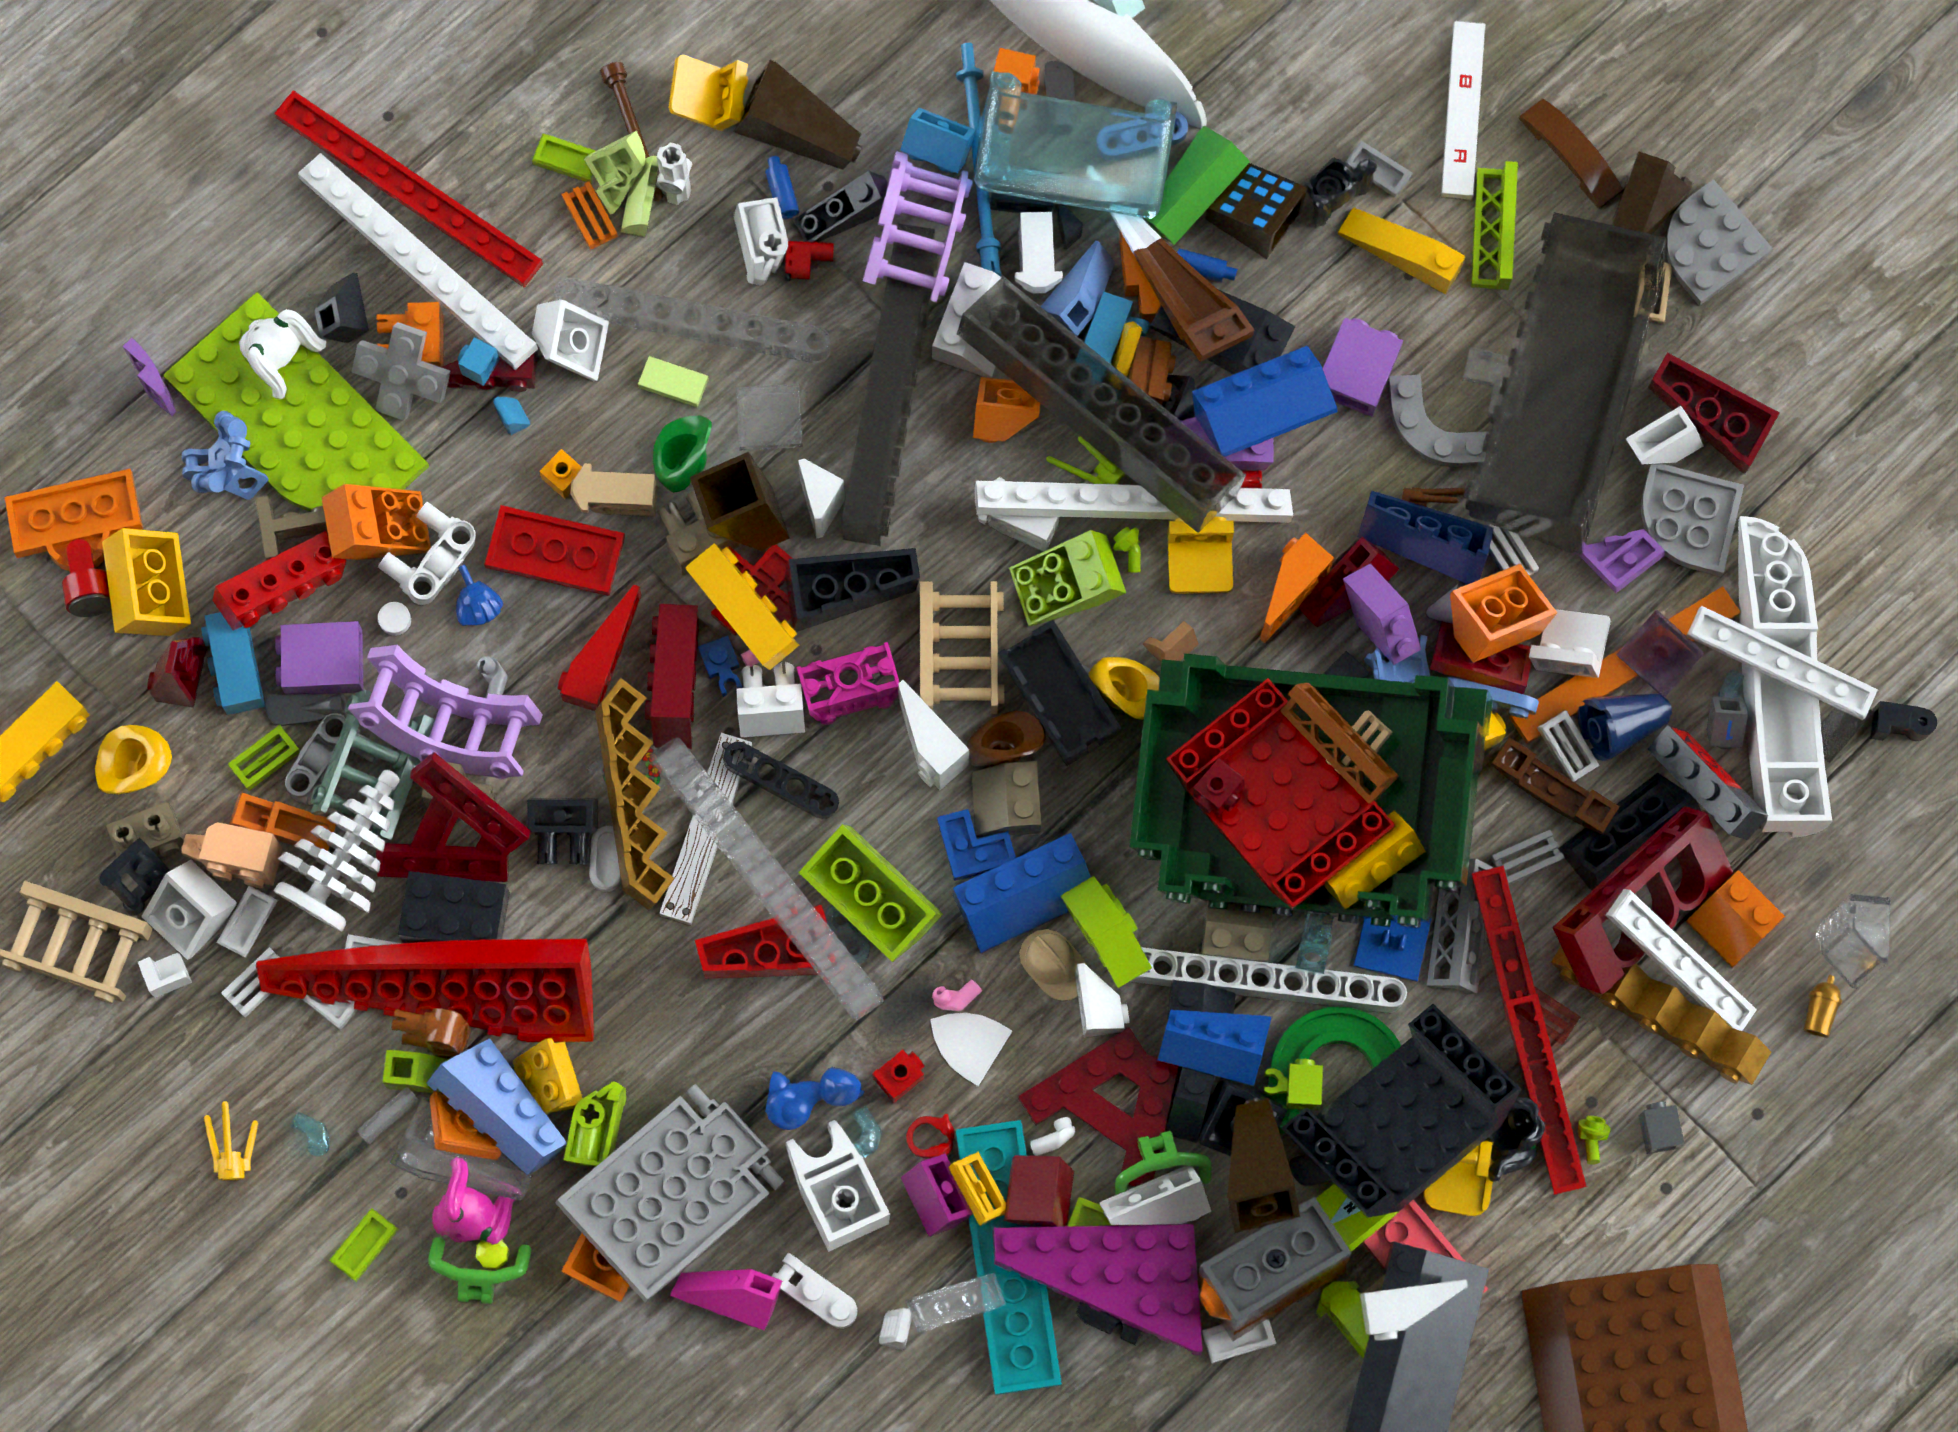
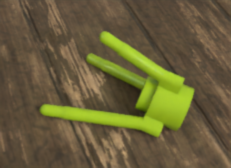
[1046,425,1127,484]

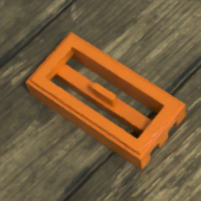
[562,181,618,250]

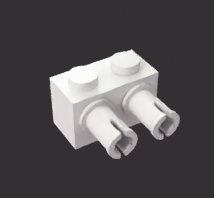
[736,662,805,738]

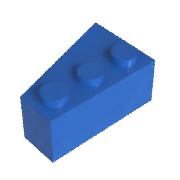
[1158,1010,1272,1086]

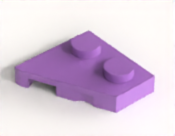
[1575,529,1665,593]

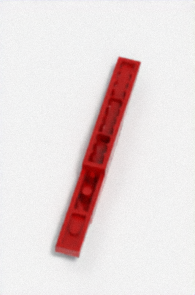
[1471,865,1587,1195]

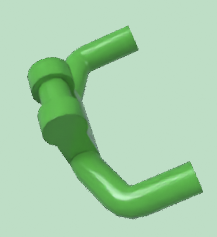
[1115,1131,1212,1195]
[428,1237,532,1304]

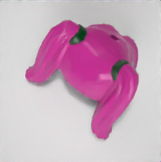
[432,1157,518,1244]

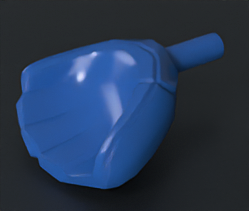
[456,564,504,626]

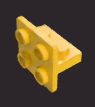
[513,1038,583,1115]

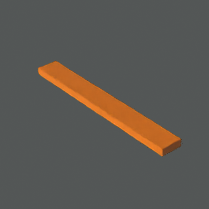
[1509,586,1741,744]

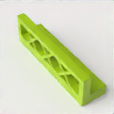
[1471,161,1518,290]

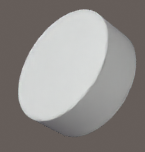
[378,602,411,636]

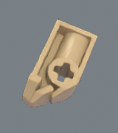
[570,463,658,516]

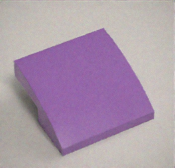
[123,337,176,416]

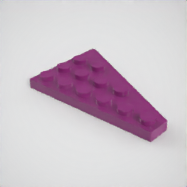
[993,1224,1203,1355]

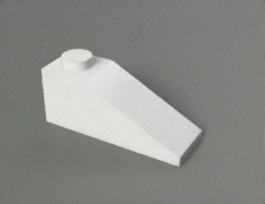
[1099,1166,1211,1225]

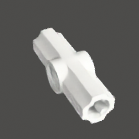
[656,142,692,205]

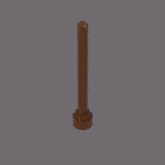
[600,62,663,202]

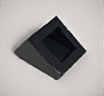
[1057,204,1083,250]

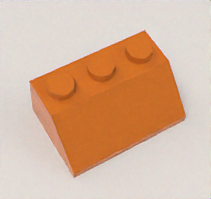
[1450,564,1557,663]

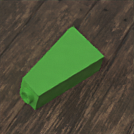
[1142,126,1250,245]

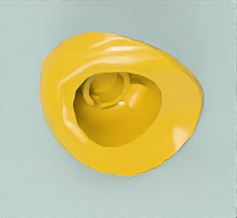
[1088,657,1160,720]
[95,725,172,794]

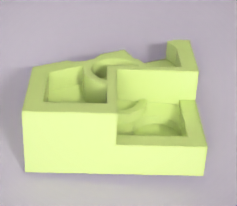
[584,131,646,215]
[621,156,658,237]

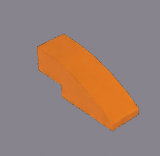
[1119,231,1161,324]
[229,792,336,851]

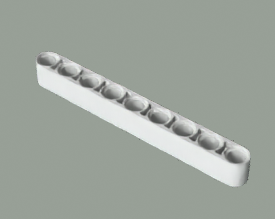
[1130,947,1407,1013]

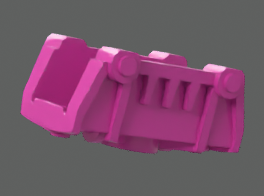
[796,642,900,725]

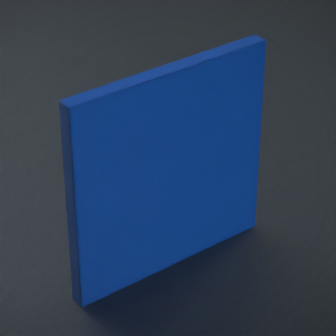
[1354,918,1431,982]

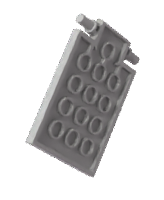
[556,1084,785,1303]

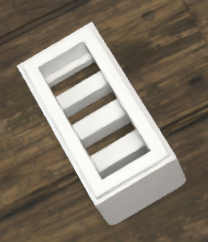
[879,1308,912,1350]

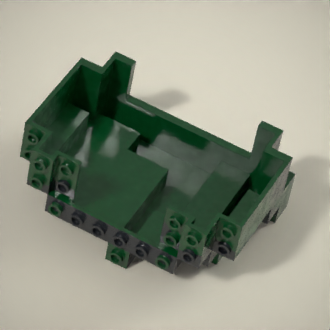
[1129,653,1493,928]

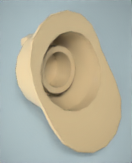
[1020,929,1087,1001]

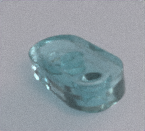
[825,904,870,966]

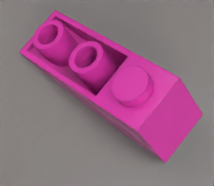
[670,1269,783,1330]

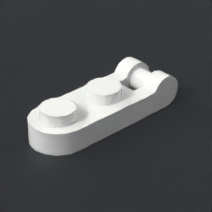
[771,1253,857,1329]

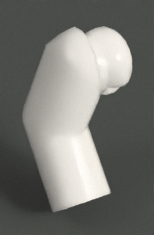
[1030,1117,1075,1156]

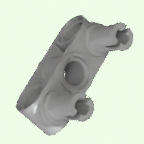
[285,713,379,815]

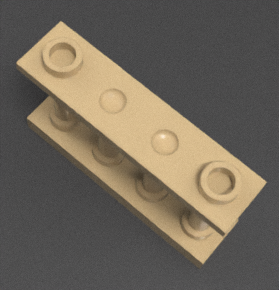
[920,581,1004,714]
[0,881,153,1003]

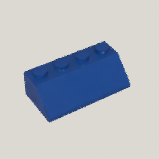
[1192,346,1338,458]
[952,833,1091,953]

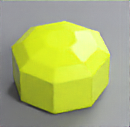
[476,1240,509,1270]

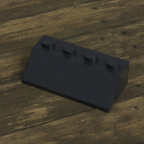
[1558,773,1701,890]

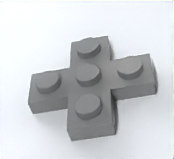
[352,322,450,421]

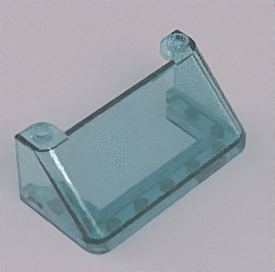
[974,71,1177,218]

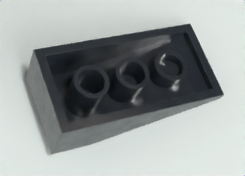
[1149,290,1296,375]

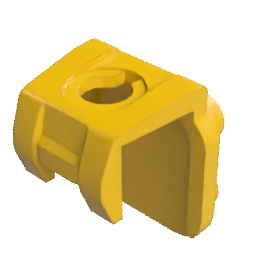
[1423,1141,1493,1216]

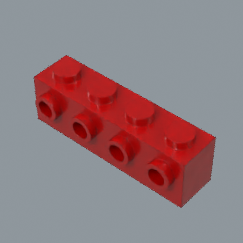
[212,531,347,631]

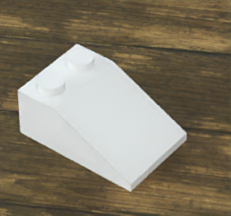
[898,680,969,790]
[1360,1280,1468,1341]

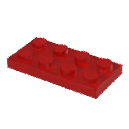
[484,505,625,596]

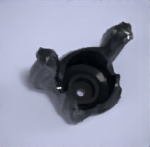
[1301,157,1377,227]
[1488,1097,1545,1182]

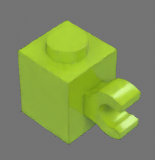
[1264,1059,1323,1110]

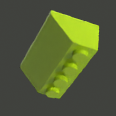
[798,824,943,962]

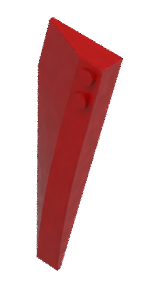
[256,939,594,1042]

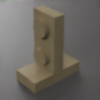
[255,496,327,560]

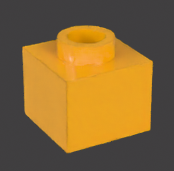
[539,449,582,499]

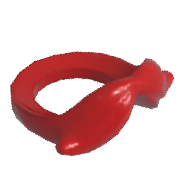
[906,1114,955,1158]

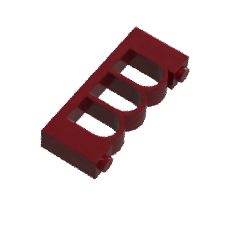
[1552,806,1734,995]

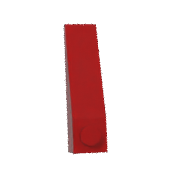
[557,585,642,711]

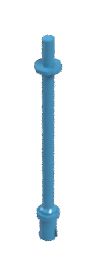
[956,43,1002,277]

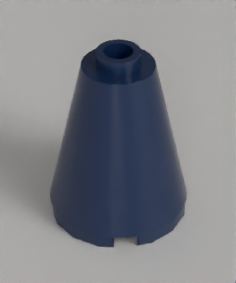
[1578,694,1672,761]

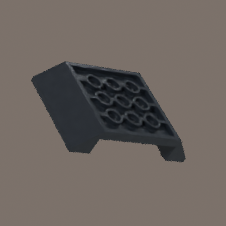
[1282,1004,1521,1218]

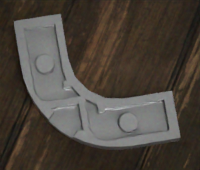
[1388,375,1491,467]

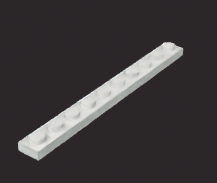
[298,153,538,370]
[974,481,1293,523]

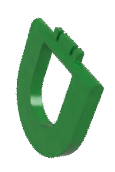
[1267,1007,1401,1133]

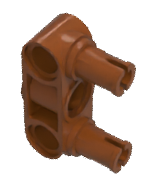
[392,1008,471,1059]

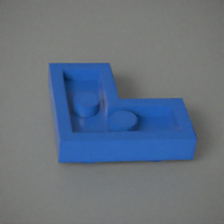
[937,809,1016,881]

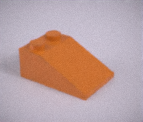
[1260,532,1334,643]

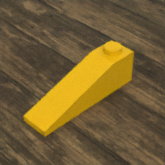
[1337,207,1466,295]

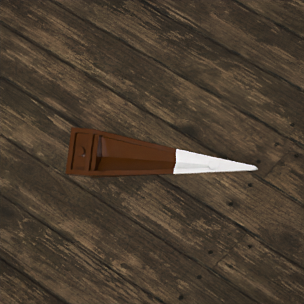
[1087,163,1255,362]

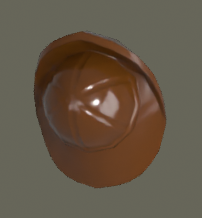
[966,711,1046,767]

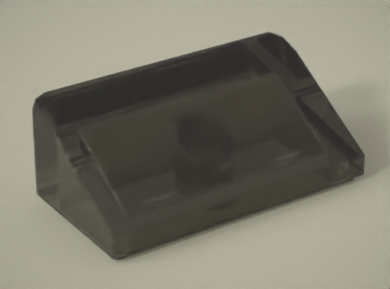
[1821,707,1873,764]

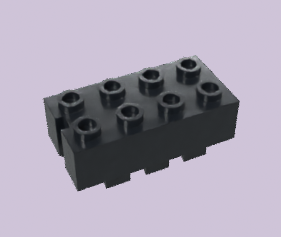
[998,619,1122,766]

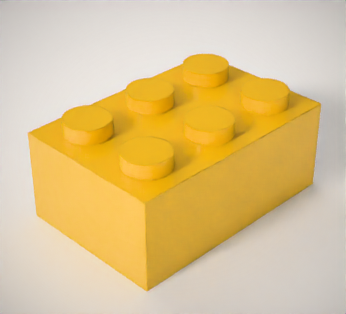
[102,528,191,636]

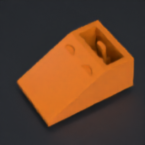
[322,484,431,560]

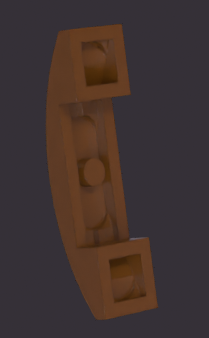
[1519,99,1623,209]
[1491,737,1620,834]

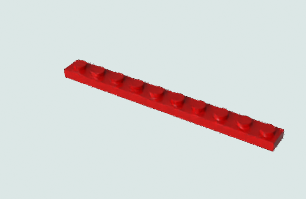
[274,90,543,288]

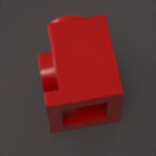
[872,1050,925,1104]

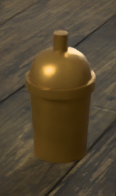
[1803,975,1842,1038]

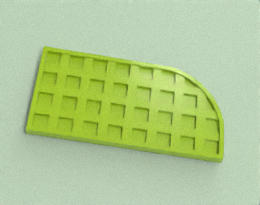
[163,292,429,512]

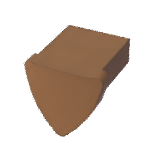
[1143,621,1199,663]

